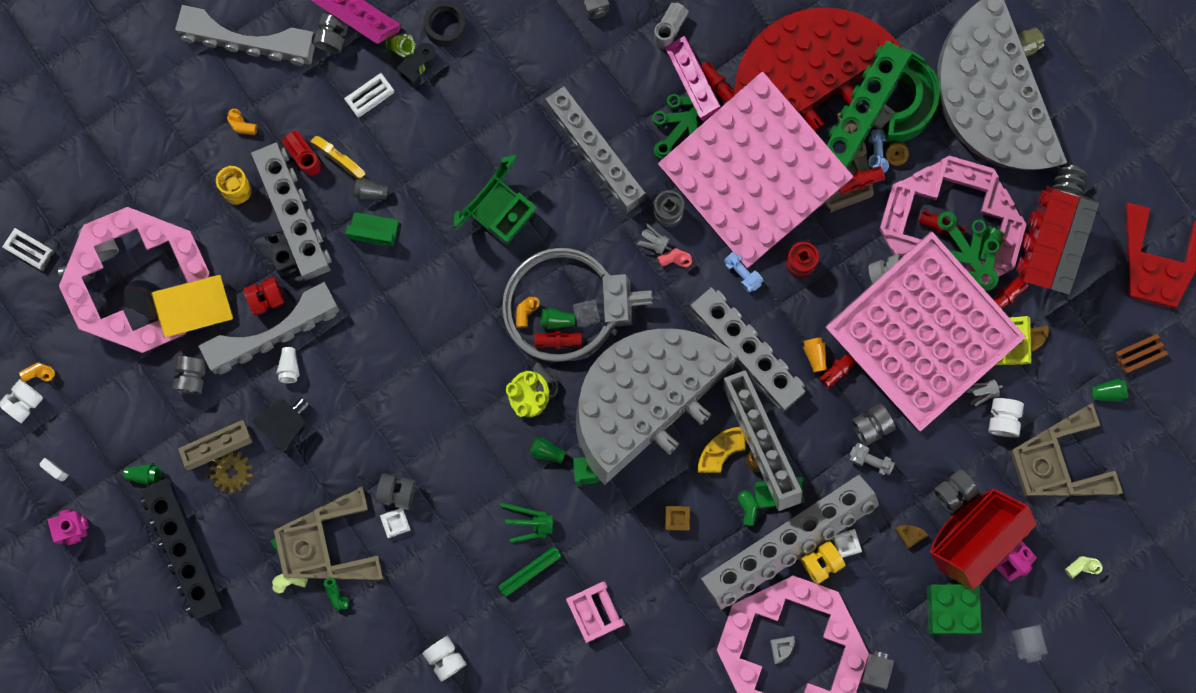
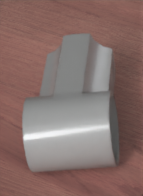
[654,3,689,50]

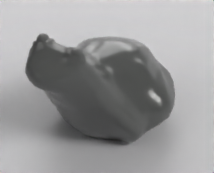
[532,363,559,399]

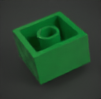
[927,584,981,635]

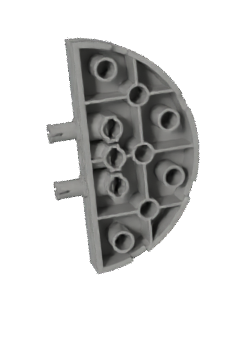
[576,329,738,485]

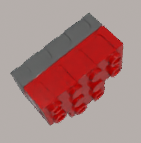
[1017,186,1099,294]

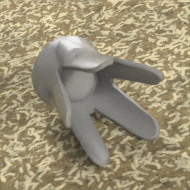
[636,224,672,255]
[966,379,1003,407]

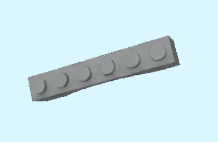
[175,5,315,66]
[199,282,340,375]

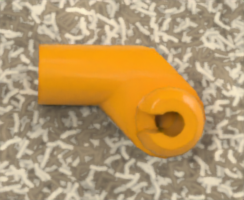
[227,109,257,135]
[516,296,540,328]
[19,363,55,382]

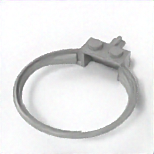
[502,248,653,362]

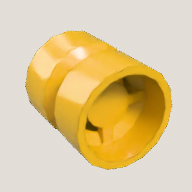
[216,166,252,205]
[800,540,846,584]

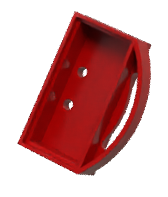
[930,488,1037,590]

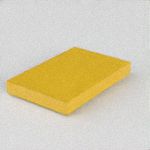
[151,275,233,338]

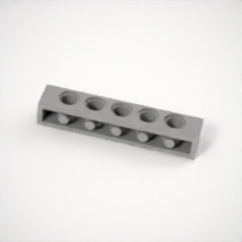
[545,86,645,214]
[251,142,332,281]
[690,287,805,413]
[724,370,802,511]

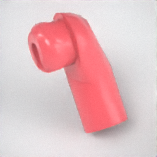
[657,248,692,267]

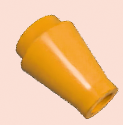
[803,337,827,372]

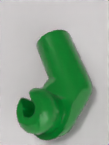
[738,490,758,526]
[324,578,349,611]

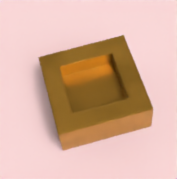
[665,506,690,531]

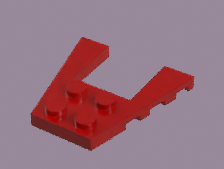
[1125,203,1196,309]

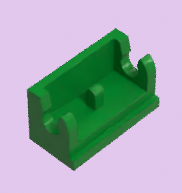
[573,457,600,487]

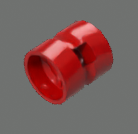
[786,242,819,279]
[243,276,285,316]

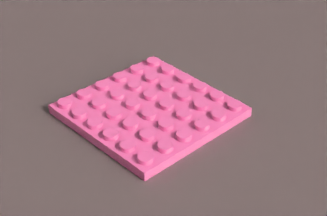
[658,71,854,268]
[825,232,1026,432]

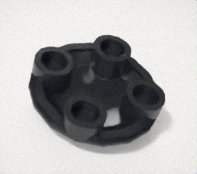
[123,280,162,320]

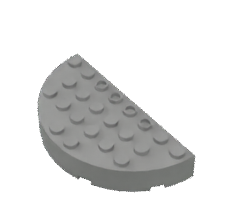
[937,0,1067,170]

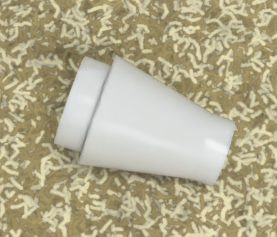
[276,347,300,383]

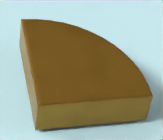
[1031,326,1049,352]
[894,525,928,549]

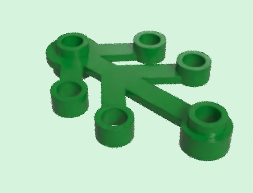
[653,92,717,161]
[938,212,1000,290]

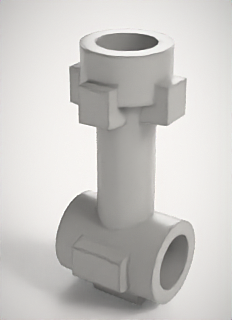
[849,443,895,476]

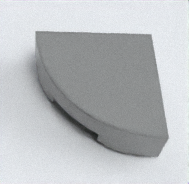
[770,636,795,664]

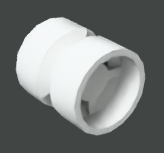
[0,379,43,423]
[988,398,1024,437]
[422,636,467,682]

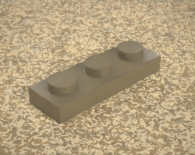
[178,420,253,471]

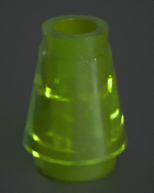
[386,34,415,57]

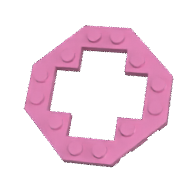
[879,156,1027,283]
[59,207,210,353]
[716,576,869,693]

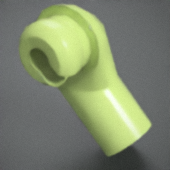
[1065,556,1103,579]
[272,573,308,593]

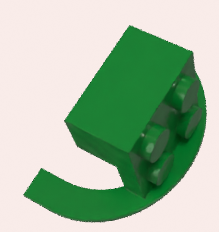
[454,155,537,246]

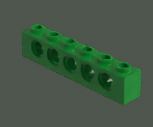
[827,41,911,169]

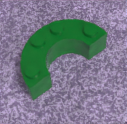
[886,48,940,143]

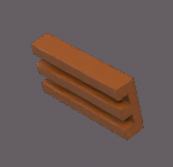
[1114,334,1168,374]

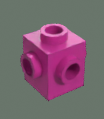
[48,509,89,545]
[996,540,1037,582]

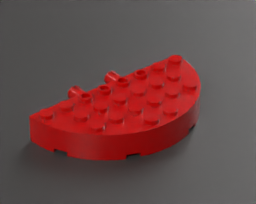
[733,8,901,132]

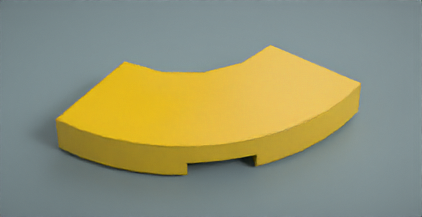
[310,136,365,180]
[697,427,745,473]

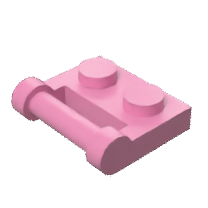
[566,581,625,643]

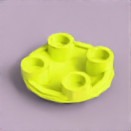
[506,371,549,417]

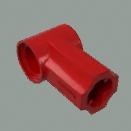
[282,130,321,176]

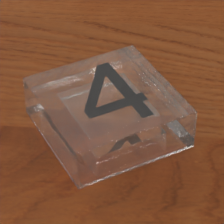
[573,299,601,328]

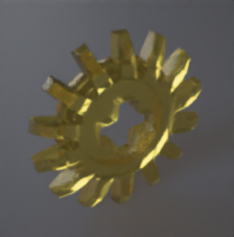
[210,451,252,493]

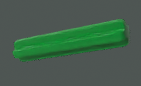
[499,547,561,596]

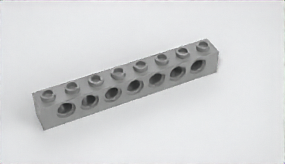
[701,475,879,610]

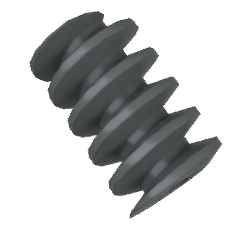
[1052,163,1087,194]

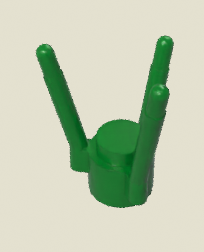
[499,503,553,543]

